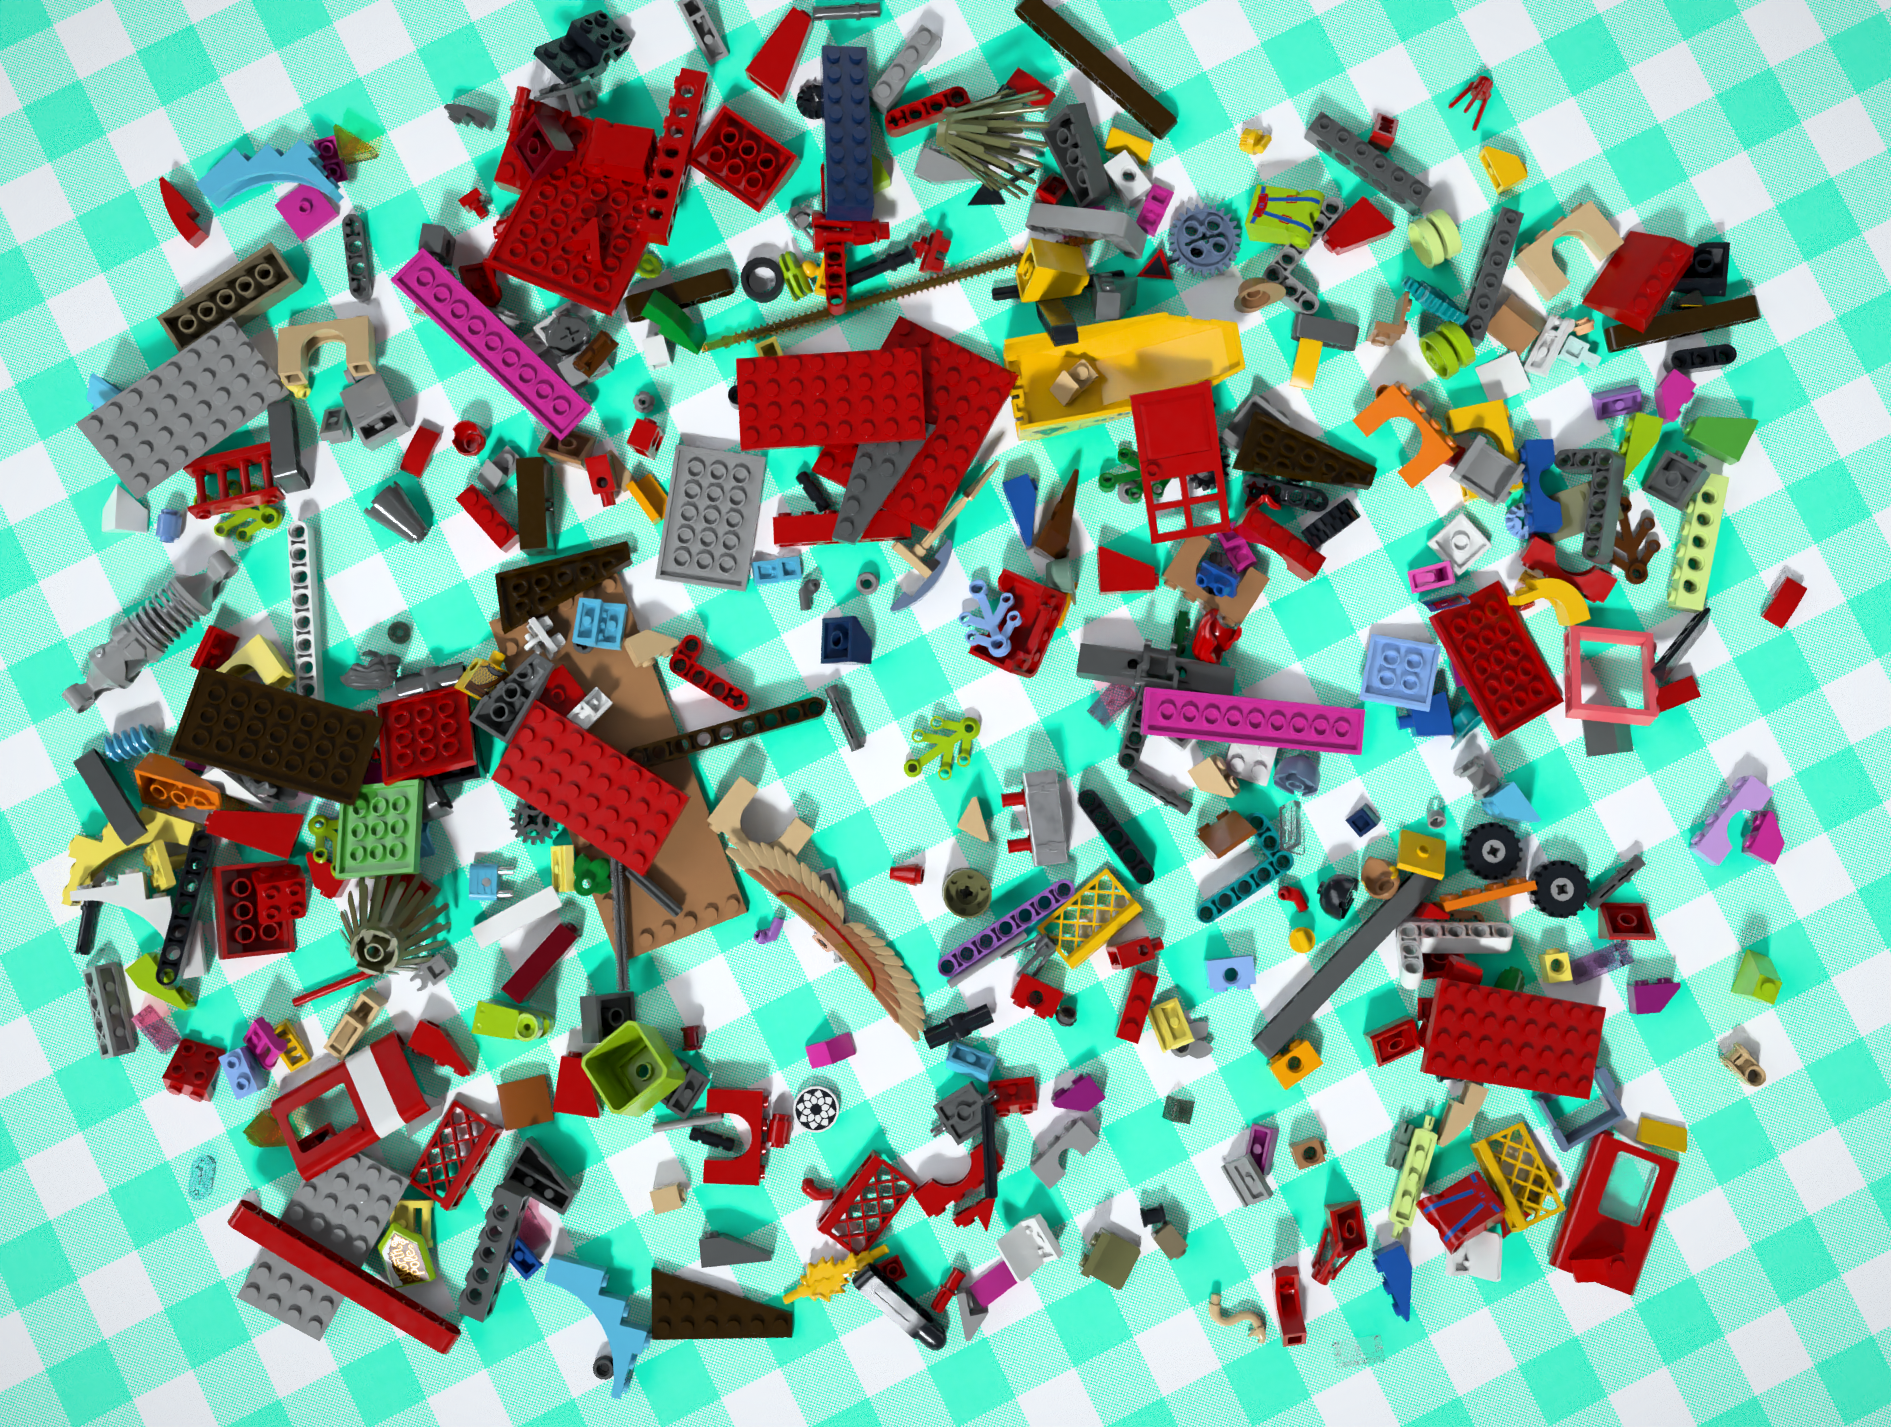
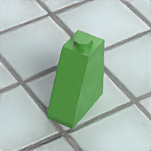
[1682,416,1759,466]

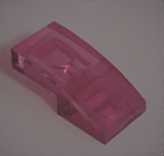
[507,1205,550,1251]

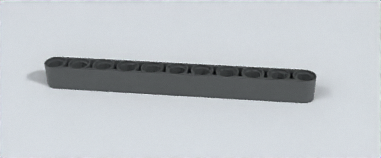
[1251,872,1441,1059]

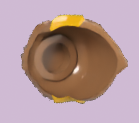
[1360,856,1400,900]

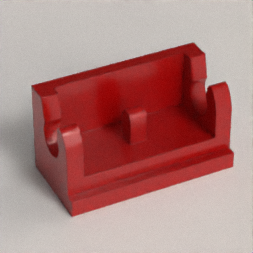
[190,625,240,670]

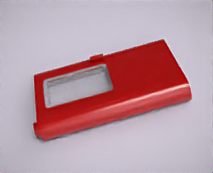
[1548,1130,1680,1296]

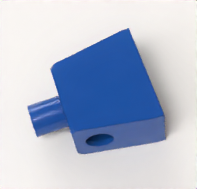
[1396,692,1455,737]

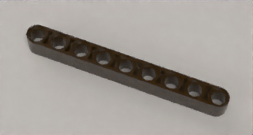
[1014,0,1178,140]
[626,697,826,768]

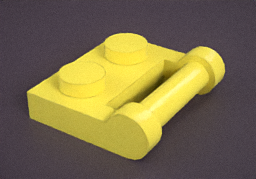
[390,1199,434,1248]

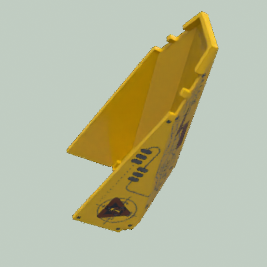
[1003,312,1246,442]

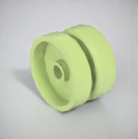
[1408,209,1462,269]

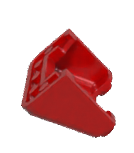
[968,568,1067,678]

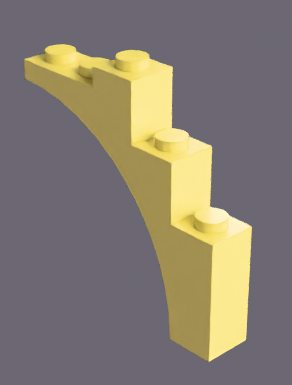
[61,807,203,906]

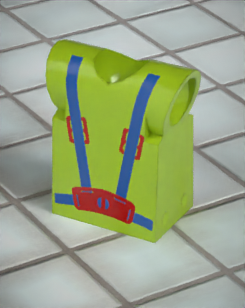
[1245,184,1325,249]
[471,998,555,1042]

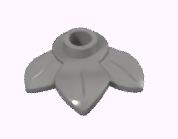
[485,305,527,328]
[1170,1017,1214,1059]

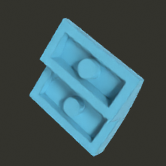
[572,598,628,650]

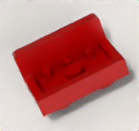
[458,257,503,308]

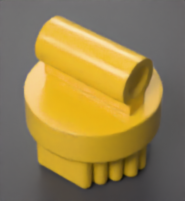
[1239,128,1272,155]
[1288,927,1316,953]

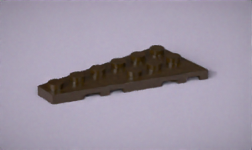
[1232,410,1377,490]
[495,541,633,634]
[651,1267,793,1340]

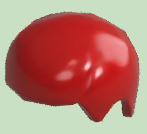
[452,420,487,457]

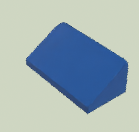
[509,1235,544,1281]

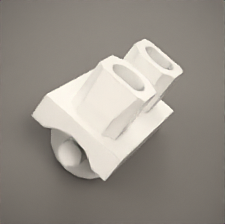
[524,615,566,660]
[567,687,613,730]

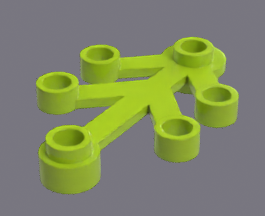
[193,479,282,543]
[904,716,980,781]
[308,815,375,879]

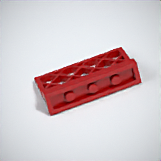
[409,1100,504,1211]
[816,1149,918,1256]

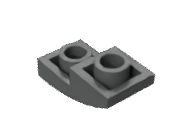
[443,104,496,131]

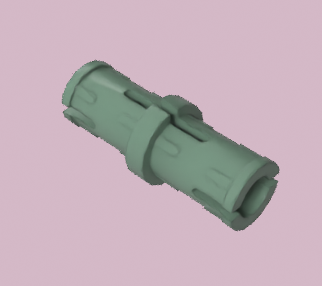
[1385,1121,1415,1170]

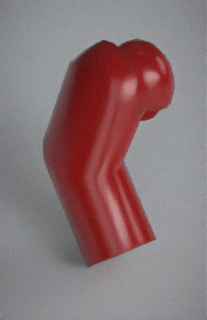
[1277,885,1309,913]
[801,1178,834,1201]

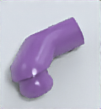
[753,916,785,945]

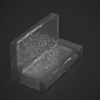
[1279,800,1305,856]

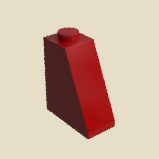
[1322,196,1396,256]
[1097,546,1159,595]
[552,1050,603,1118]

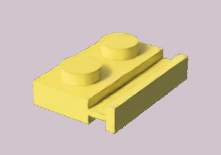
[550,845,575,892]
[1147,997,1195,1054]

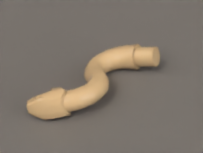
[1208,1293,1266,1344]

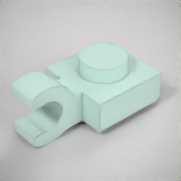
[1557,335,1602,370]

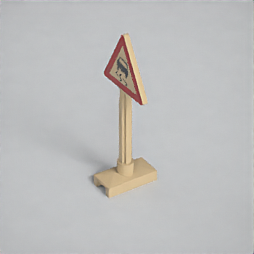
[891,460,1000,579]

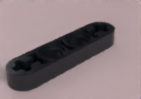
[1241,474,1329,512]

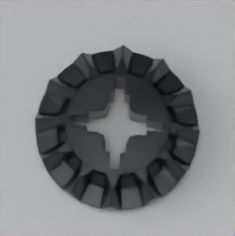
[796,83,822,120]

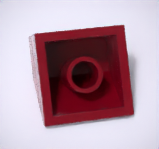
[512,114,576,181]

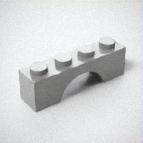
[869,24,940,116]

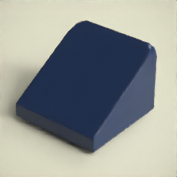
[1345,803,1381,838]

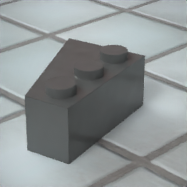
[503,1136,580,1216]

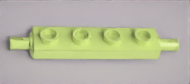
[1388,1115,1438,1240]

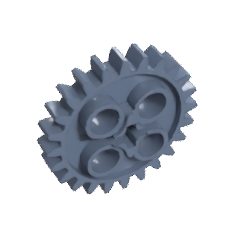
[1167,203,1242,278]

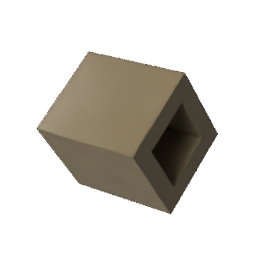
[1151,1220,1189,1261]

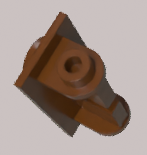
[572,330,619,379]

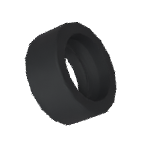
[740,257,784,303]

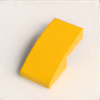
[1289,337,1323,390]

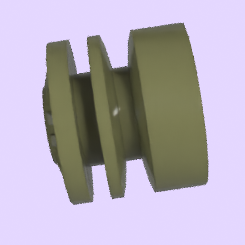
[942,867,992,918]

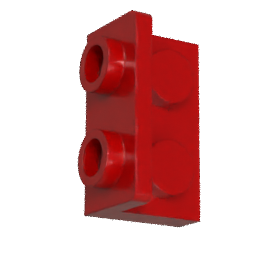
[988,1076,1038,1118]

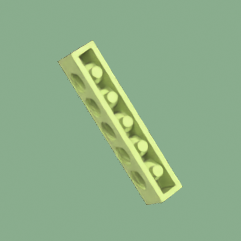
[1667,473,1730,614]

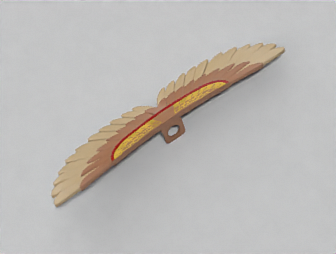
[725,841,925,1042]

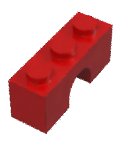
[455,484,519,553]
[1114,968,1159,1044]

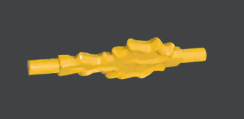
[782,1243,890,1304]

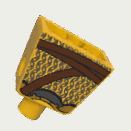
[454,650,510,700]

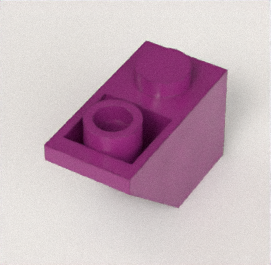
[1626,977,1681,1015]
[1051,1073,1106,1112]

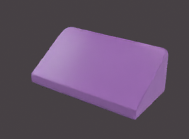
[1591,385,1642,420]

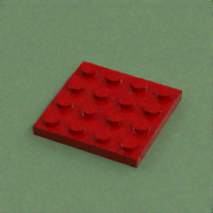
[377,686,477,786]

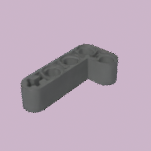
[267,400,311,494]

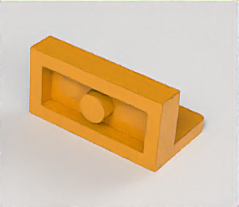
[625,474,668,525]

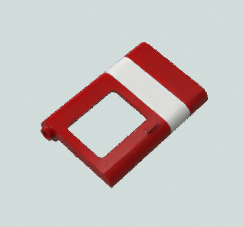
[270,1030,431,1182]

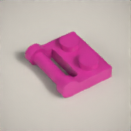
[243,1016,287,1070]

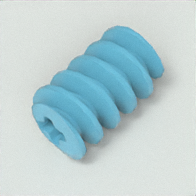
[104,723,159,763]

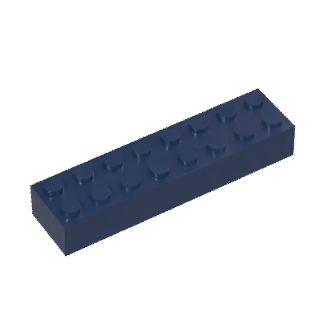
[820,45,874,221]

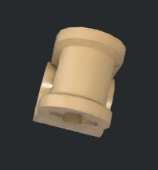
[1719,1042,1766,1087]

